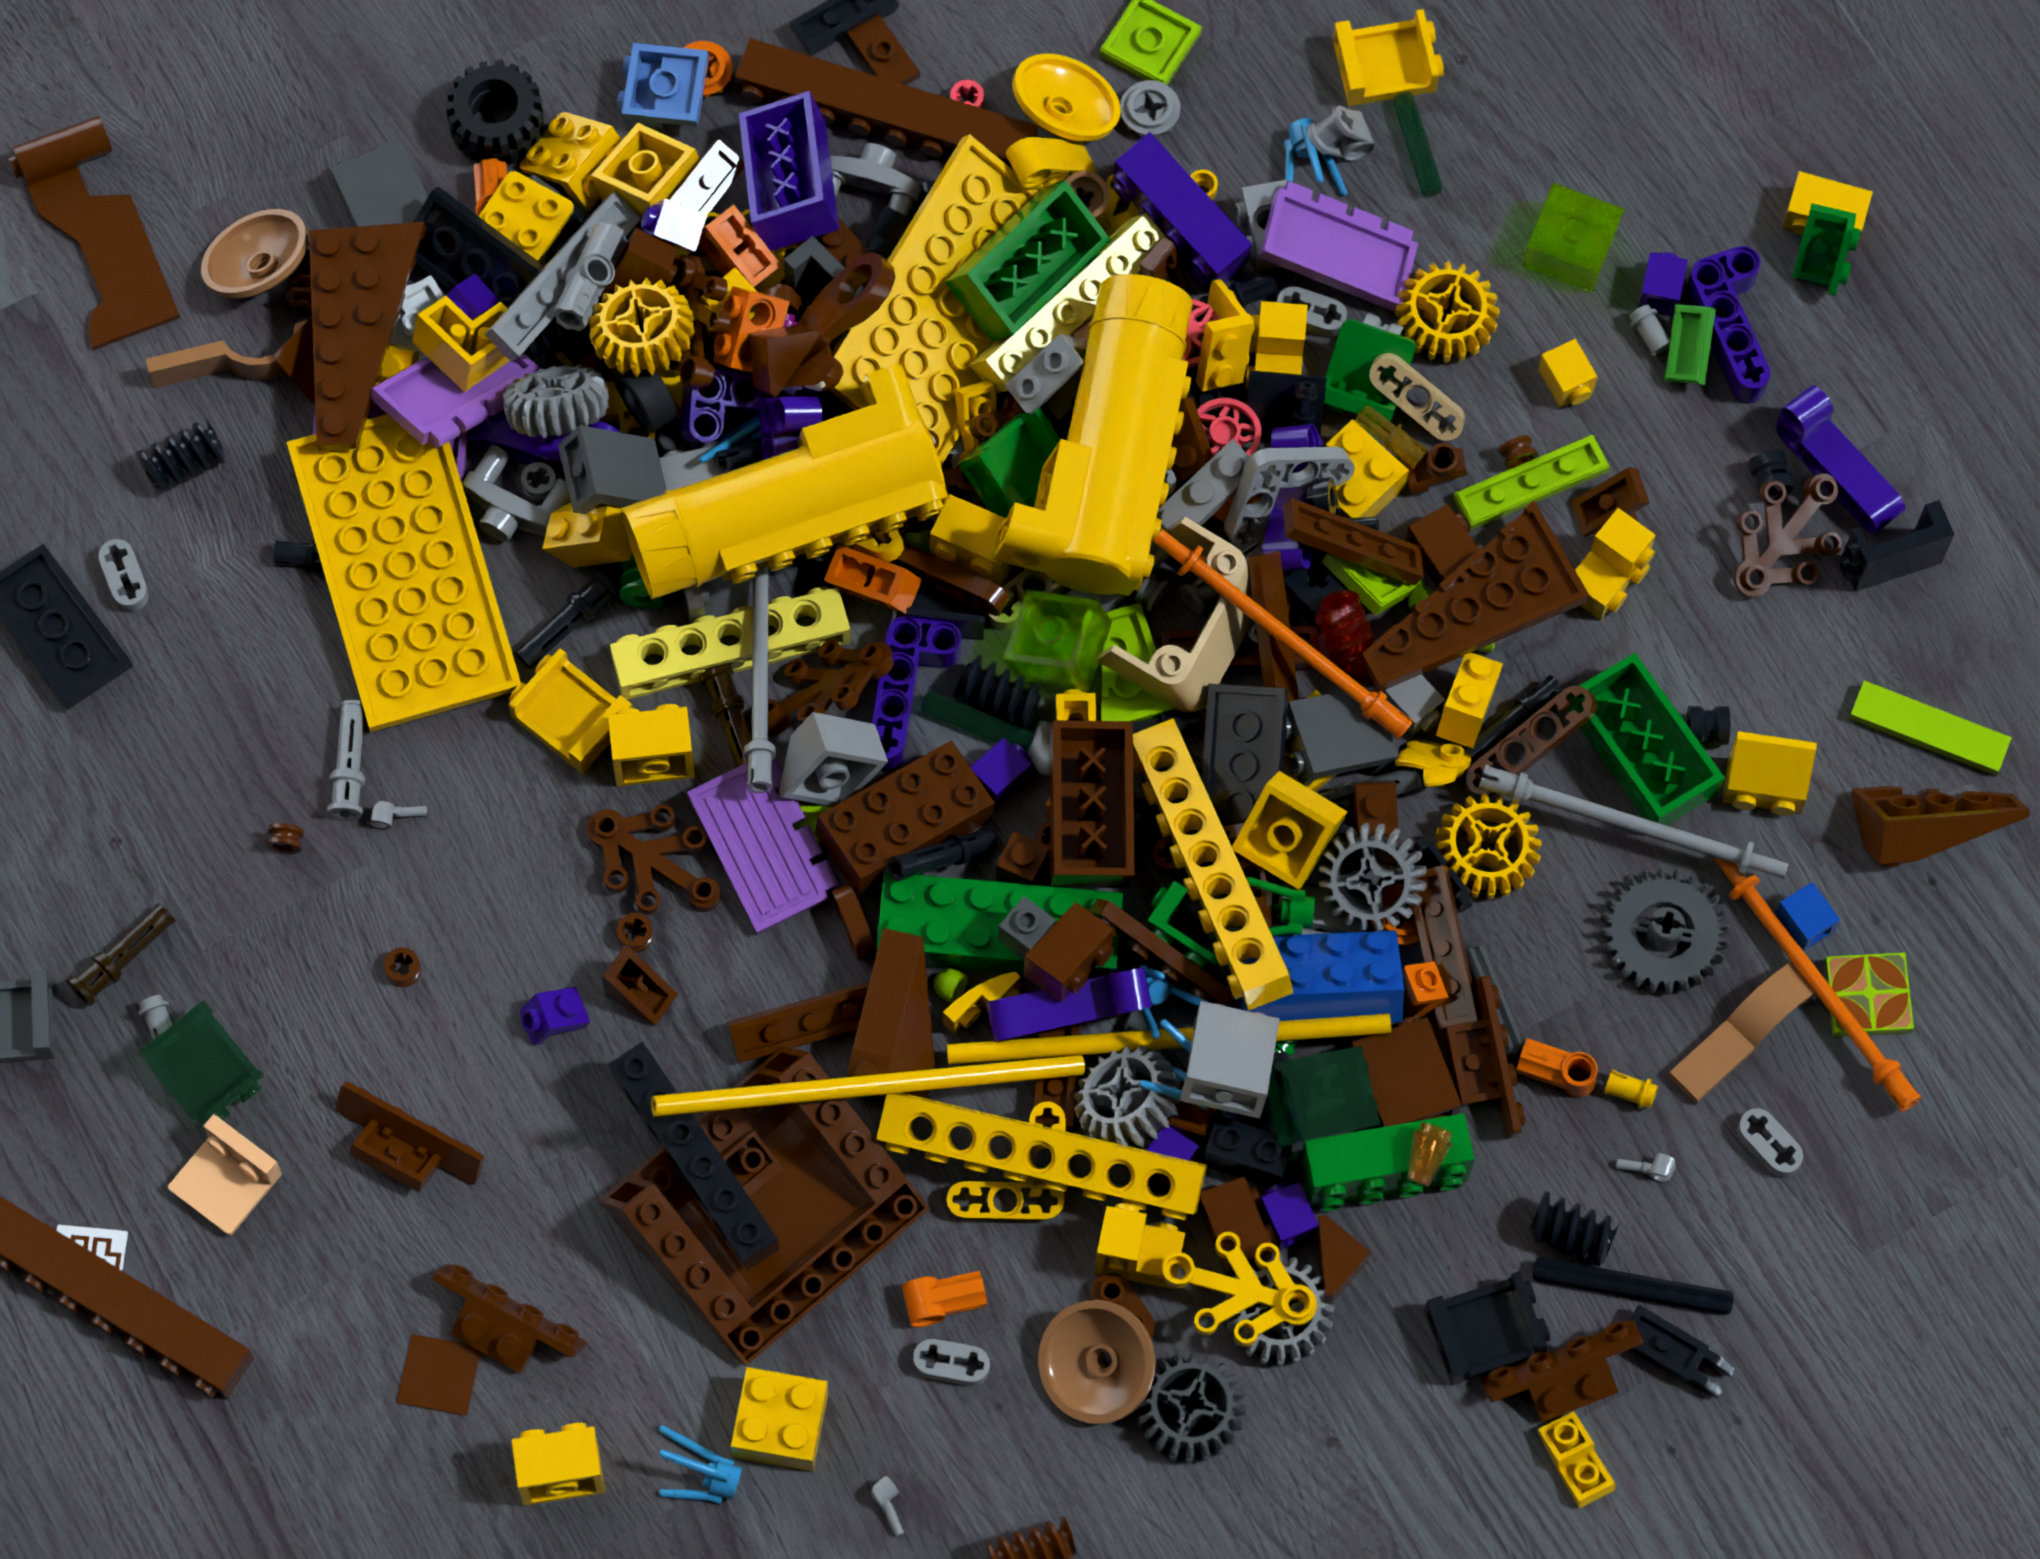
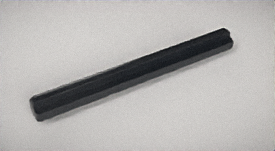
[1533,1257,1734,1315]

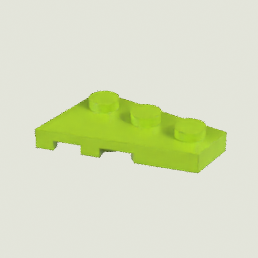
[1101,603,1176,722]

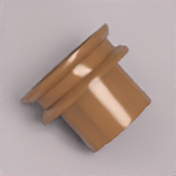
[1066,171,1110,219]

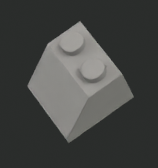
[779,712,888,806]

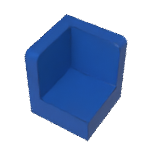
[1775,883,1840,951]

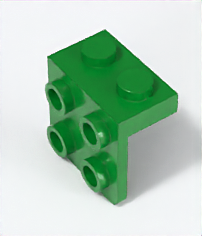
[1324,319,1416,425]
[1148,881,1220,977]

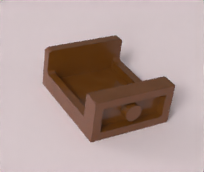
[1349,1017,1462,1128]

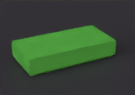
[1665,304,1716,385]

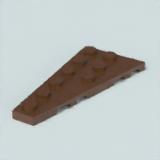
[309,221,426,451]
[1361,500,1589,691]

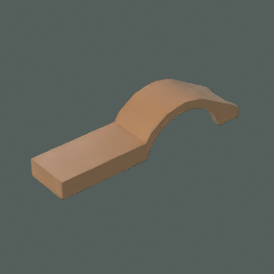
[146,320,308,388]
[1668,961,1816,1105]

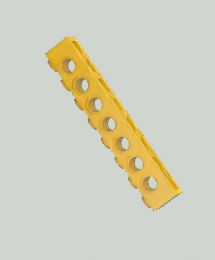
[1133,718,1293,1011]
[876,1093,1207,1220]

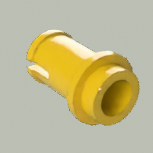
[1604,1069,1658,1110]

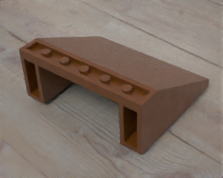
[599,1046,930,1366]

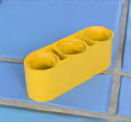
[1005,137,1100,190]

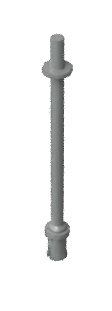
[744,566,776,793]
[1478,764,1789,878]

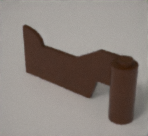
[8,115,180,350]

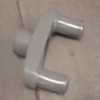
[830,143,922,216]
[462,445,571,542]

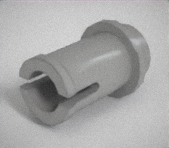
[1629,304,1670,356]
[138,995,179,1049]

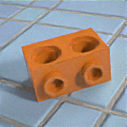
[698,204,781,288]
[713,286,790,373]
[824,544,922,615]

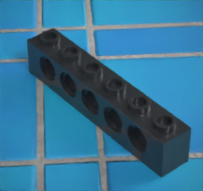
[608,1041,780,1272]

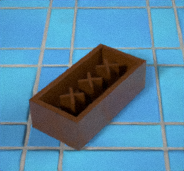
[1049,720,1134,888]
[815,740,995,897]

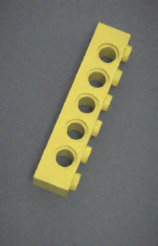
[970,213,1167,394]
[610,587,851,700]

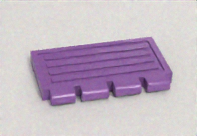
[1258,180,1418,312]
[371,353,540,448]
[687,759,839,935]

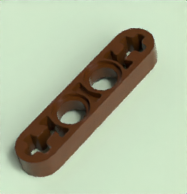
[877,539,1009,616]
[1466,686,1597,797]

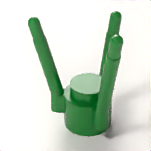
[1246,877,1315,936]

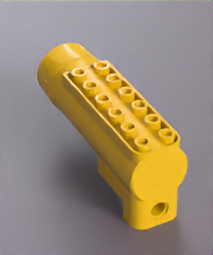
[992,274,1193,596]
[621,364,949,600]

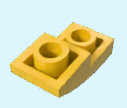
[955,380,1004,451]
[943,972,1021,1034]
[1538,1411,1615,1508]

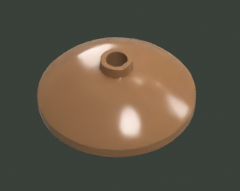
[201,209,309,299]
[1038,1300,1156,1424]

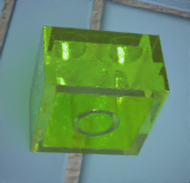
[1522,183,1625,293]
[1003,590,1112,691]

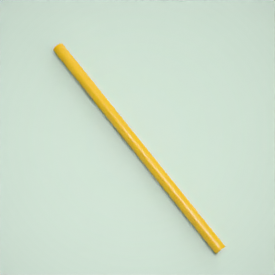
[947,1013,1391,1064]
[651,1055,1085,1116]

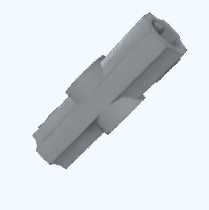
[553,222,627,332]

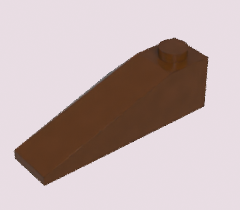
[1851,786,2030,867]
[846,928,936,1099]

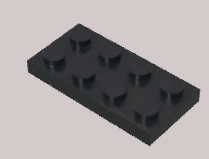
[414,186,545,308]
[0,543,133,710]
[1202,684,1289,844]

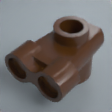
[1404,443,1468,495]

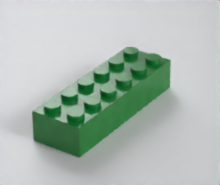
[876,872,1123,979]

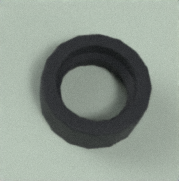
[612,369,677,433]

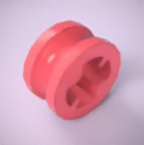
[950,79,984,108]

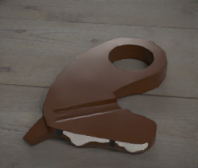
[761,252,896,401]

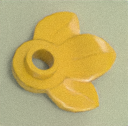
[1394,740,1471,787]

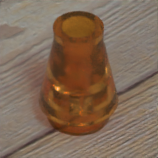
[1406,1122,1453,1186]

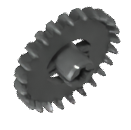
[1599,867,1731,995]

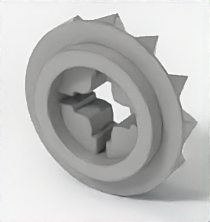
[1120,80,1181,138]

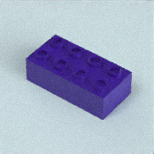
[739,91,840,251]
[1113,131,1252,288]

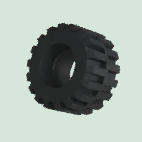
[446,60,544,164]

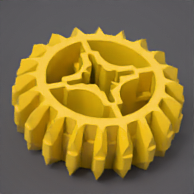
[1395,260,1499,363]
[589,277,695,377]
[1435,793,1542,900]

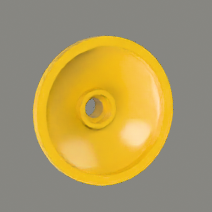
[1012,54,1121,141]

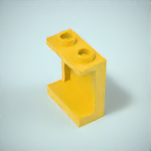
[1332,9,1444,106]
[509,648,633,775]

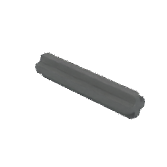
[1466,945,1524,1059]

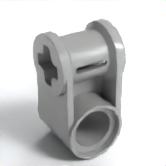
[1307,106,1375,161]

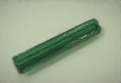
[1393,91,1443,197]
[921,691,1033,752]

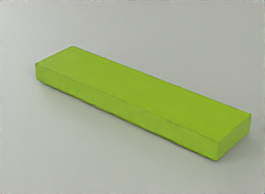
[1453,434,1610,531]
[1849,680,2012,776]

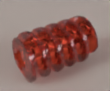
[1314,590,1375,677]

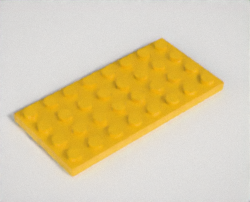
[830,134,1039,466]
[286,414,521,733]

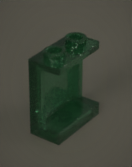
[137,1000,265,1129]
[1267,1046,1380,1147]

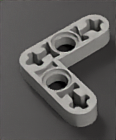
[1224,447,1355,549]

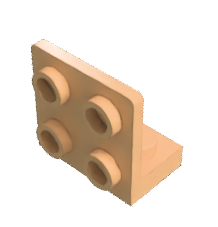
[168,1114,282,1236]

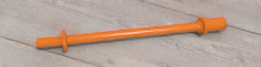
[1153,529,1413,740]
[1714,857,1922,1113]

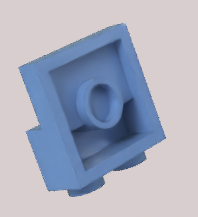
[617,43,709,129]

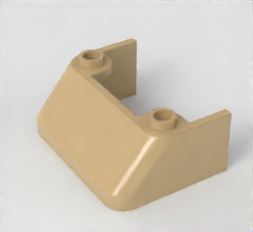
[1096,517,1253,713]

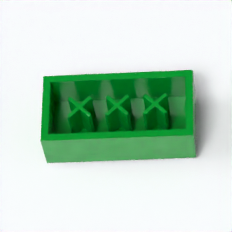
[945,180,1111,342]
[1567,652,1725,825]
[1300,1113,1475,1212]

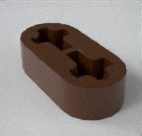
[831,884,876,960]

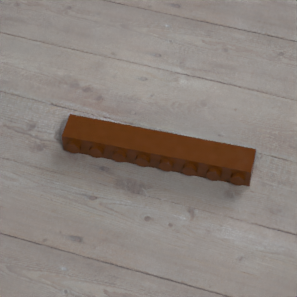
[735,38,1038,170]
[0,1196,254,1400]

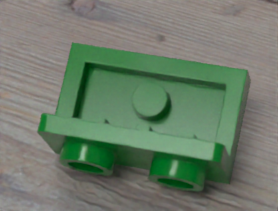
[1792,203,1861,296]

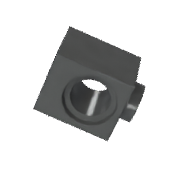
[998,896,1056,960]

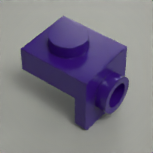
[520,986,590,1046]

